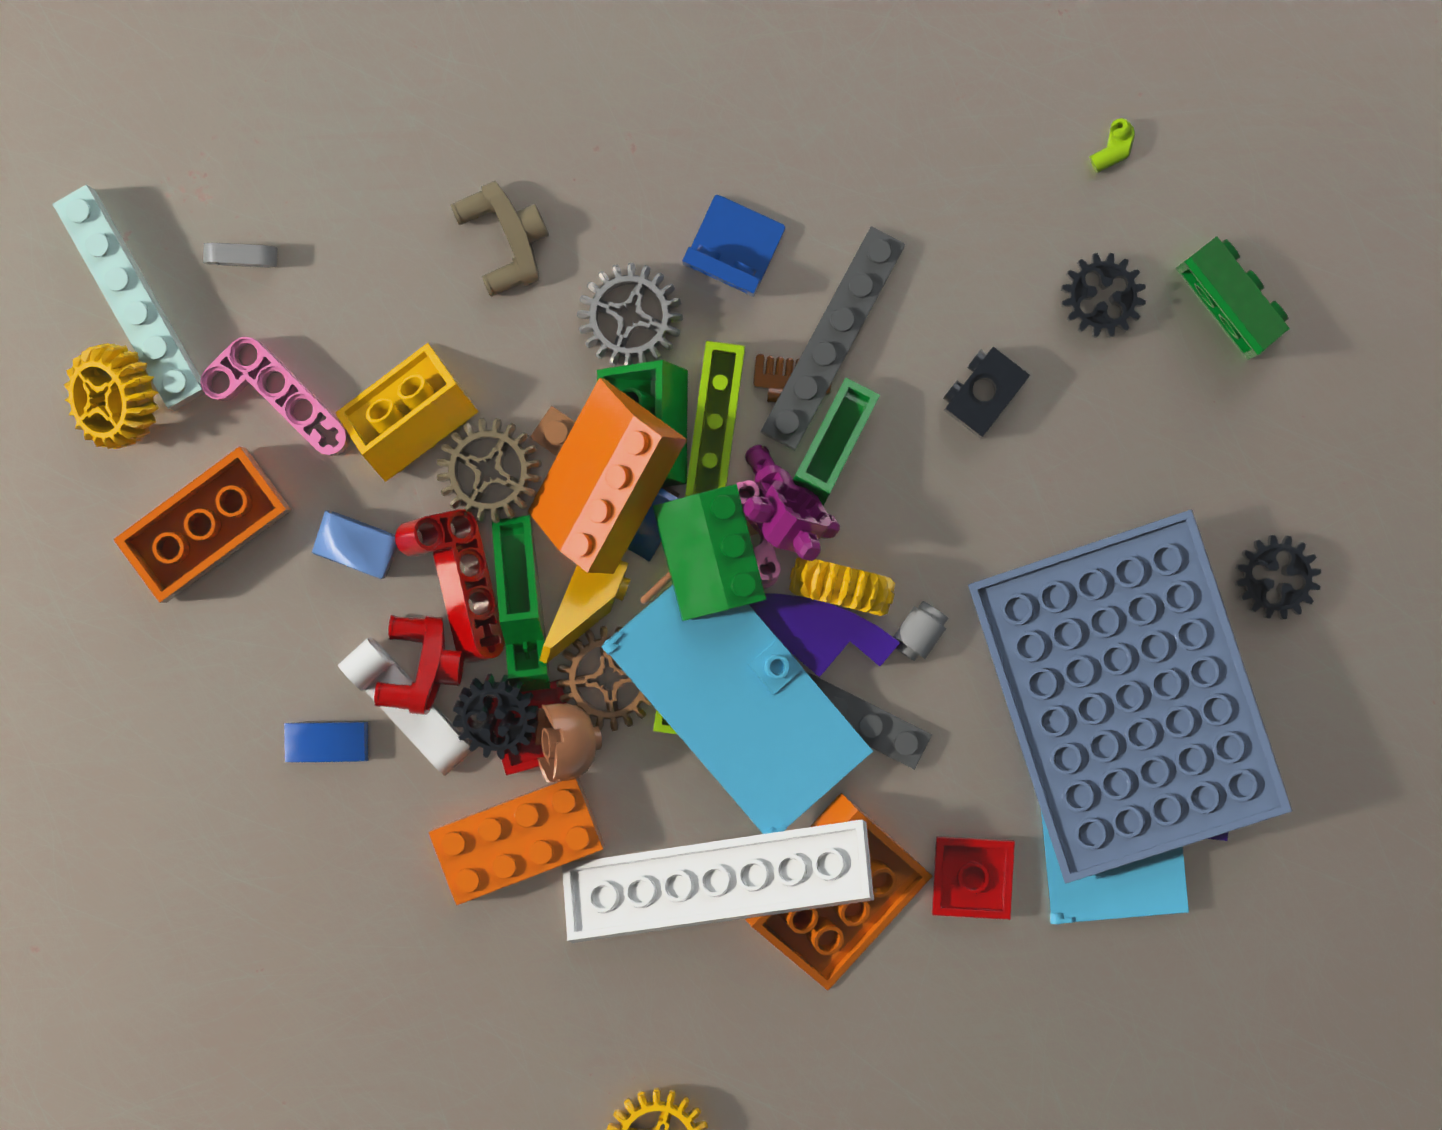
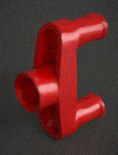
[374,615,464,715]

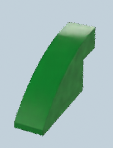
[793,377,880,506]
[491,515,551,692]

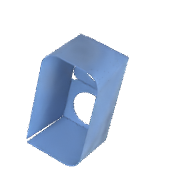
[312,510,398,579]

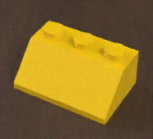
[335,343,479,482]

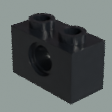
[943,347,1030,439]

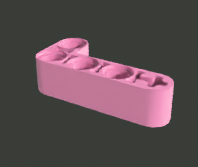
[200,337,350,456]

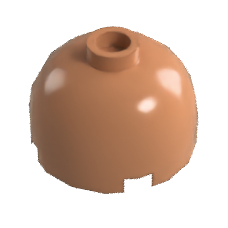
[535,704,602,782]

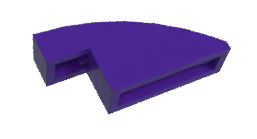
[749,593,900,677]

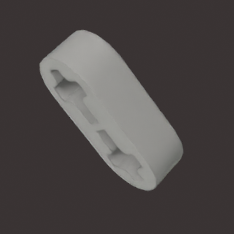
[203,243,277,268]

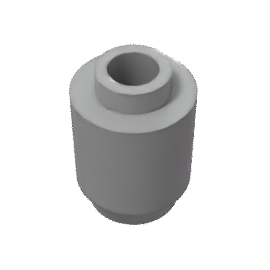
[893,601,948,661]

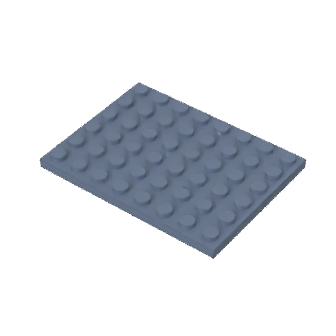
[968,510,1293,884]

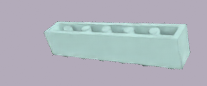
[53,185,205,411]

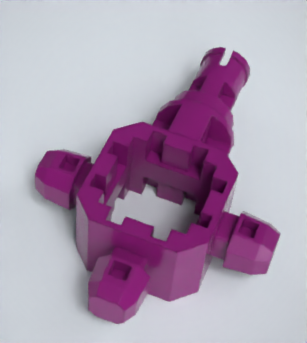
[743,444,840,561]

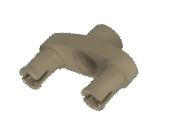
[450,181,549,297]

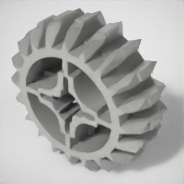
[577,263,683,366]

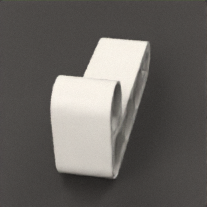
[338,637,472,776]

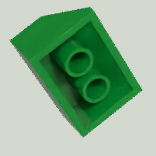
[1176,236,1290,360]
[597,360,688,488]
[652,484,767,621]

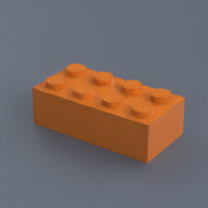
[113,446,292,603]
[428,777,605,906]

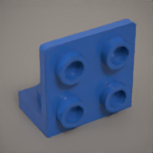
[682,195,785,297]

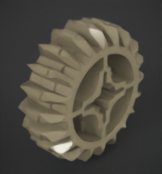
[437,418,542,523]

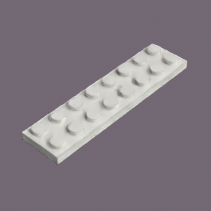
[562,820,874,943]

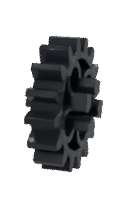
[1061,253,1146,338]
[1234,535,1321,620]
[453,673,539,759]

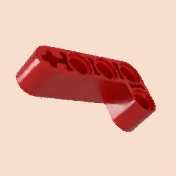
[395,509,505,663]

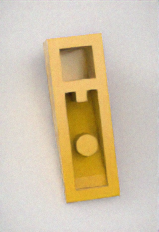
[539,560,631,664]

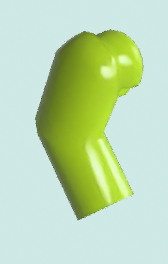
[1089,118,1135,173]

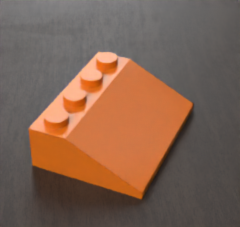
[527,378,687,574]
[745,793,933,991]

